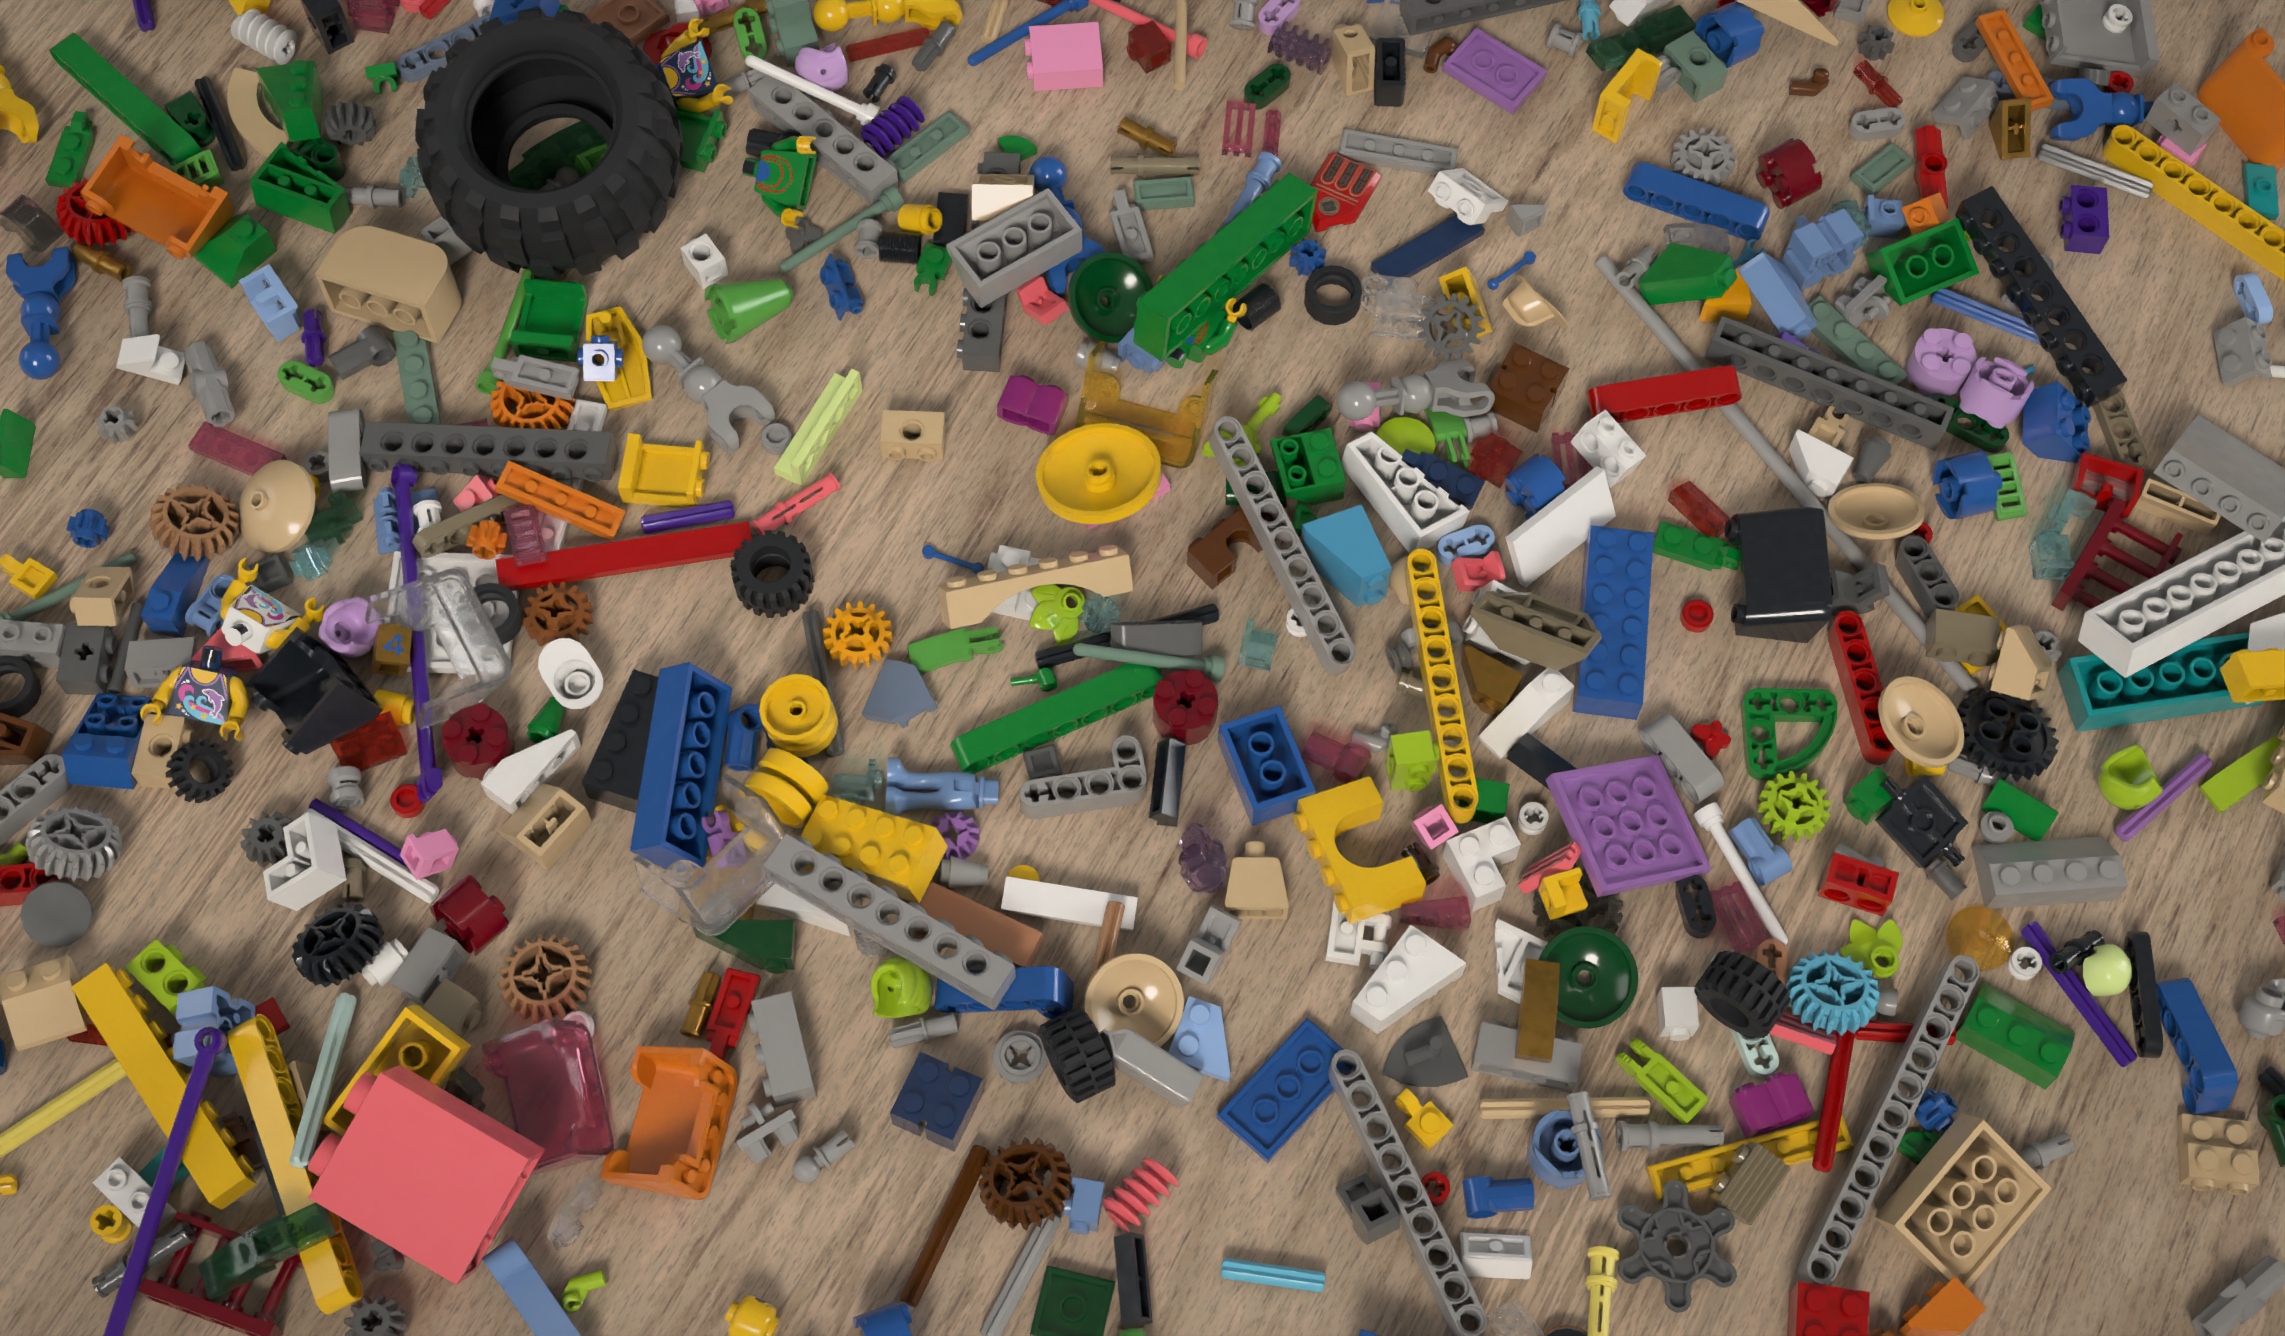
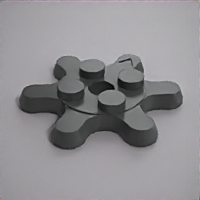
[1617,1180,1737,1313]

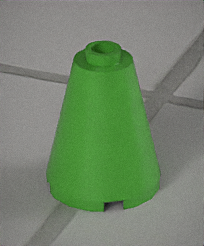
[704,279,793,344]

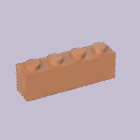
[908,881,1043,968]

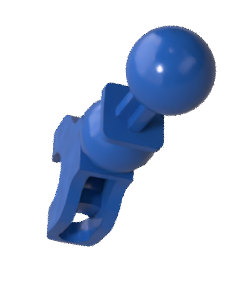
[2050,78,2155,141]
[1029,156,1105,296]
[6,246,77,380]

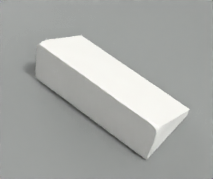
[1460,1232,1533,1280]

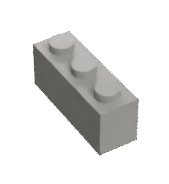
[747,991,817,1107]
[1471,1020,1583,1093]

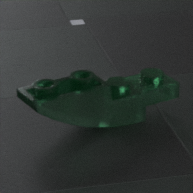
[1586,5,1696,72]
[509,121,606,190]
[198,1202,337,1300]

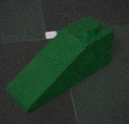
[692,919,797,974]

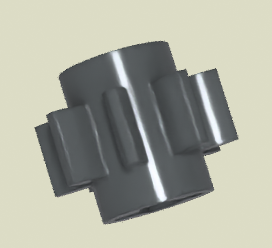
[1857,25,1895,61]

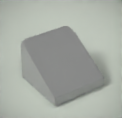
[1506,204,1547,237]

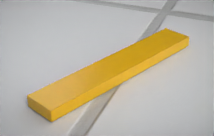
[1645,1115,1854,1202]

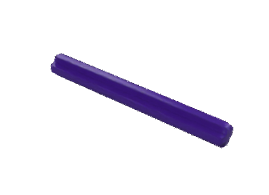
[2021,921,2137,1067]

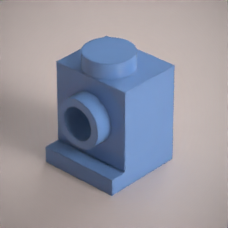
[1861,195,1907,239]
[1118,327,1167,375]
[1064,1177,1105,1235]

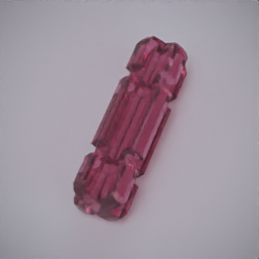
[1262,110,1282,157]

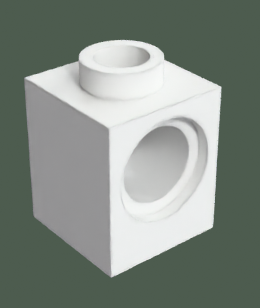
[680,234,728,289]

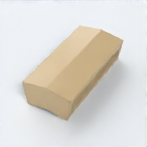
[2135,478,2221,536]

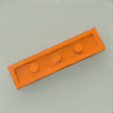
[1975,9,2054,111]
[495,460,626,542]

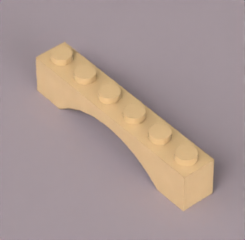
[937,545,1133,629]

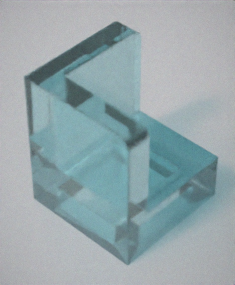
[1239,619,1278,672]

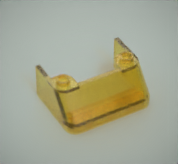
[1075,341,1218,469]

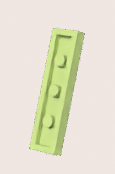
[774,368,862,486]

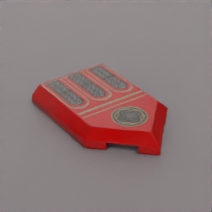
[1310,153,1381,233]

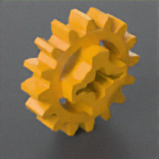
[823,601,893,670]

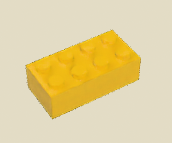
[800,794,948,904]
[323,1005,472,1137]

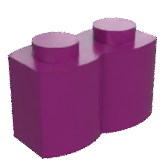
[997,375,1068,435]
[1729,1071,1814,1139]

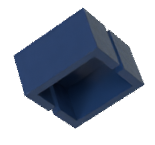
[890,1052,984,1152]

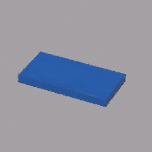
[1216,1018,1353,1163]

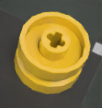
[759,674,838,758]
[742,748,828,828]

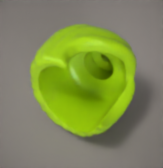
[2097,744,2163,810]
[871,956,933,1018]

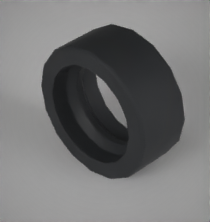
[1304,265,1362,326]
[458,583,523,648]
[0,655,41,718]

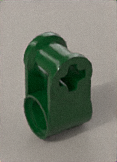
[164,90,215,147]
[288,138,346,181]

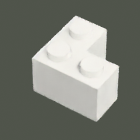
[263,812,347,911]
[1442,816,1521,912]

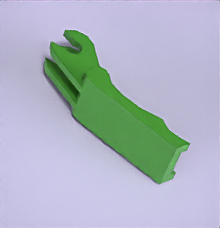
[1424,407,1470,468]
[907,627,1004,674]

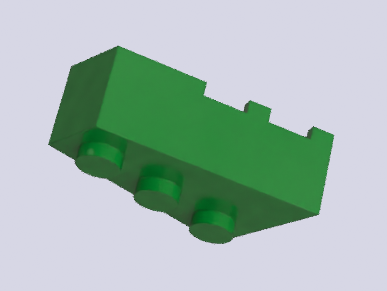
[256,60,324,142]
[249,141,350,234]

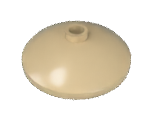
[238,460,315,553]
[1828,483,1925,541]
[1878,676,1964,768]
[1083,953,1184,1047]

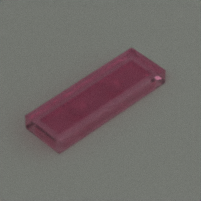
[188,421,287,476]

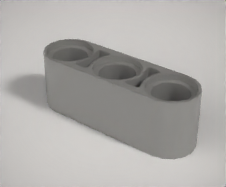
[328,408,367,493]
[1639,713,1724,804]

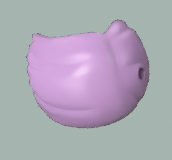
[795,43,848,92]
[318,597,382,659]

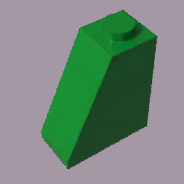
[1637,243,1737,305]

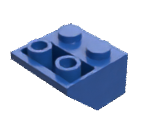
[2022,381,2091,463]

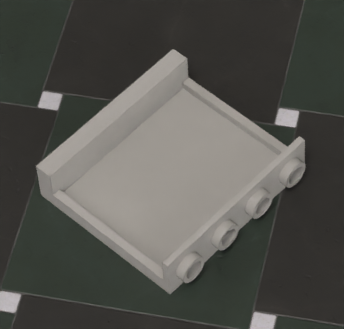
[2039,0,2160,78]
[2154,415,2285,543]

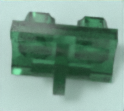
[305,490,363,545]

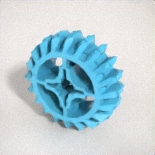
[1785,949,1880,1036]

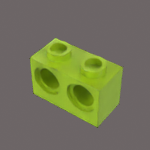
[124,939,207,1018]

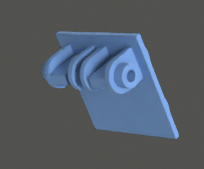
[373,487,438,555]

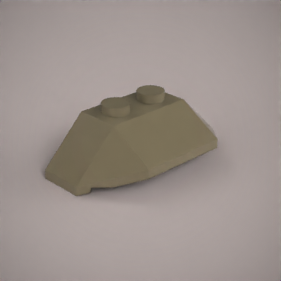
[1471,591,1602,671]

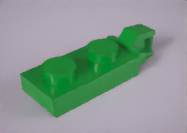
[45,111,95,188]
[1653,521,1740,571]

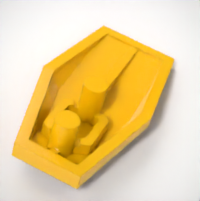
[586,306,652,411]

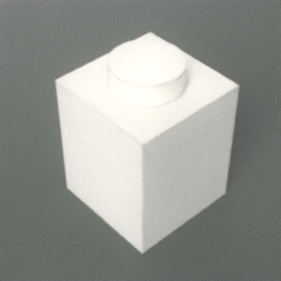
[1656,987,1699,1041]

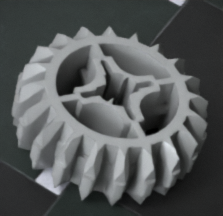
[25,806,122,883]

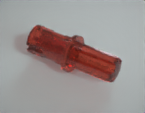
[1853,60,1903,108]

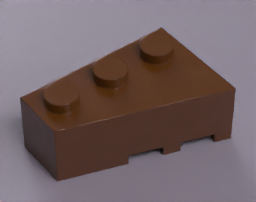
[0,713,52,765]

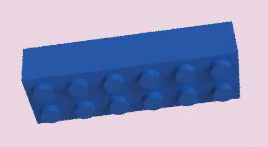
[1572,525,1654,720]
[630,662,732,874]

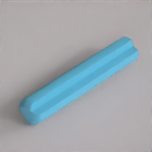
[1221,1258,1325,1292]

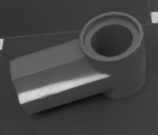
[328,325,396,380]

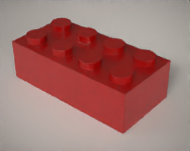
[1787,1281,1870,1336]

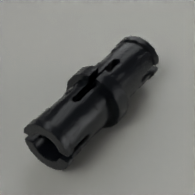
[2049,930,2105,974]

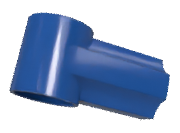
[724,703,763,772]
[1462,1176,1535,1219]

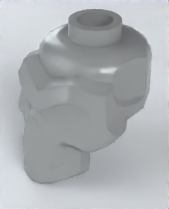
[2238,978,2285,1039]

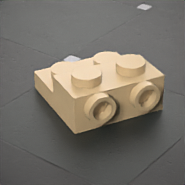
[2177,1113,2259,1195]

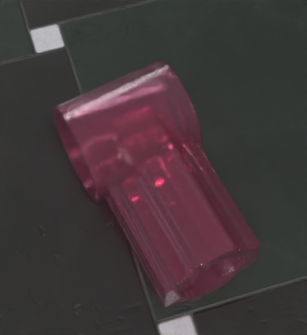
[1302,731,1372,784]

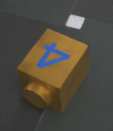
[371,623,412,677]

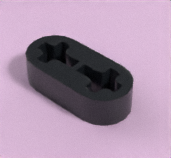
[1675,875,1717,939]

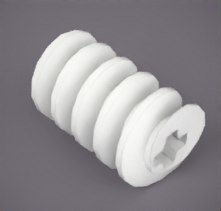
[231,8,297,65]

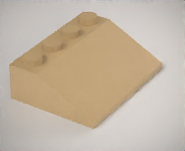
[1874,1113,2052,1289]

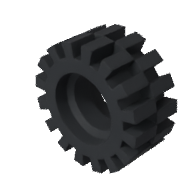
[165,739,234,803]

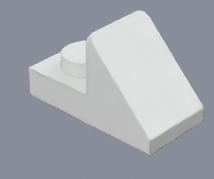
[116,334,185,385]

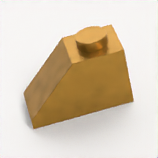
[1461,644,1524,716]

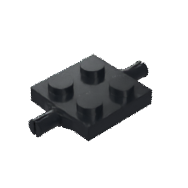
[1875,775,1969,868]

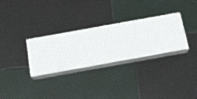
[1000,876,1138,932]

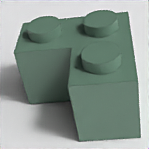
[764,0,820,67]

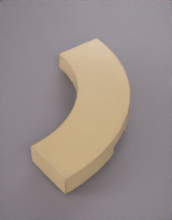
[227,67,293,157]

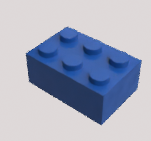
[1218,706,1316,826]

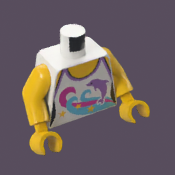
[220,558,325,654]

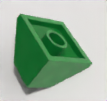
[193,214,277,289]

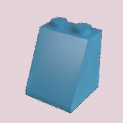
[1301,504,1392,607]

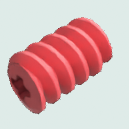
[1102,1157,1179,1234]

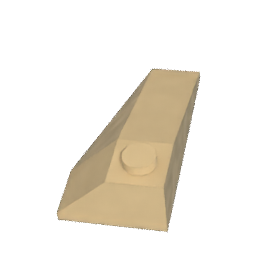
[1736,0,1839,46]

